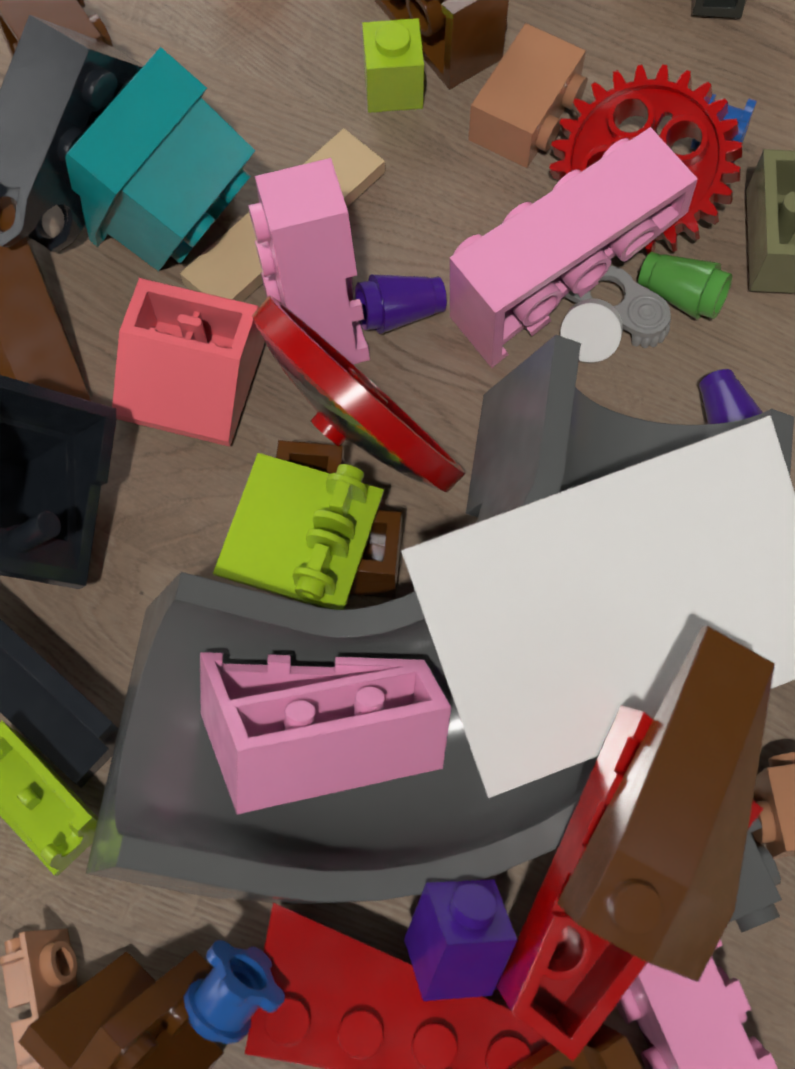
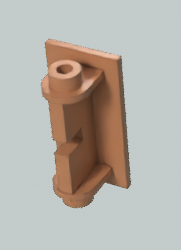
[0,928,78,1069]

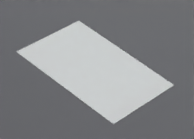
[401,415,795,798]

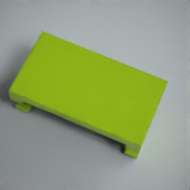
[0,721,98,877]

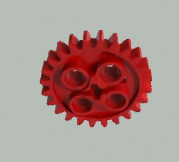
[549,64,742,256]

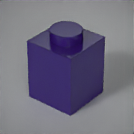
[404,879,517,1001]

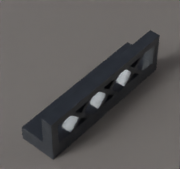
[0,619,118,788]

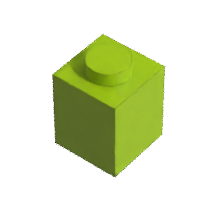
[362,18,424,113]

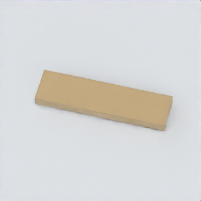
[180,128,385,302]

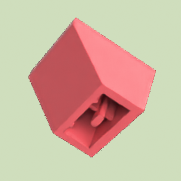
[112,278,265,447]

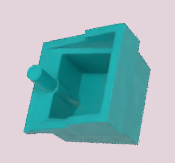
[65,47,256,271]

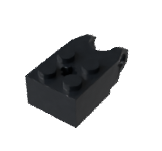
[0,15,144,252]

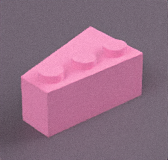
[248,158,370,364]
[200,652,451,814]

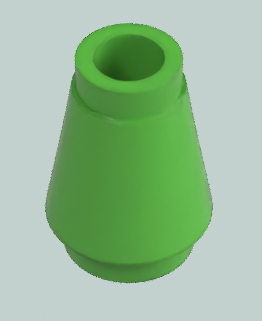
[638,252,733,320]

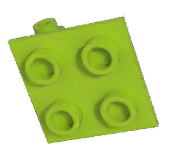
[213,453,384,610]

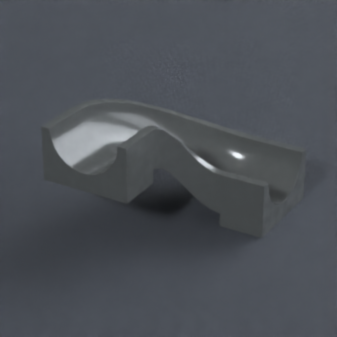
[86,335,794,904]

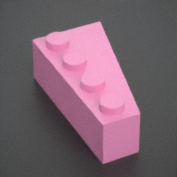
[450,127,698,368]
[616,939,778,1069]

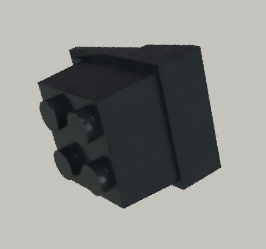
[0,375,117,589]

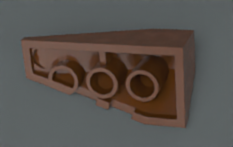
[0,196,92,401]
[557,626,775,982]

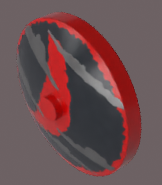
[252,296,465,493]

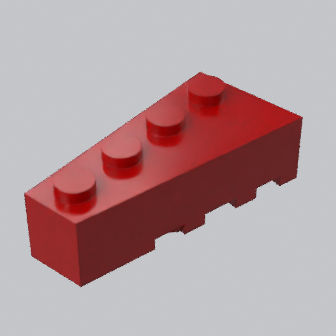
[497,706,763,1061]
[244,902,549,1069]

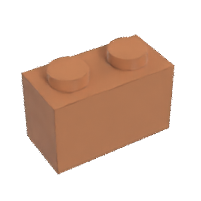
[468,23,588,168]

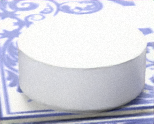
[561,299,623,363]

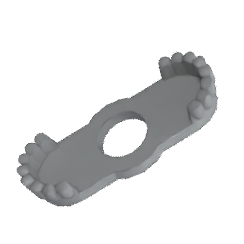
[564,266,671,348]

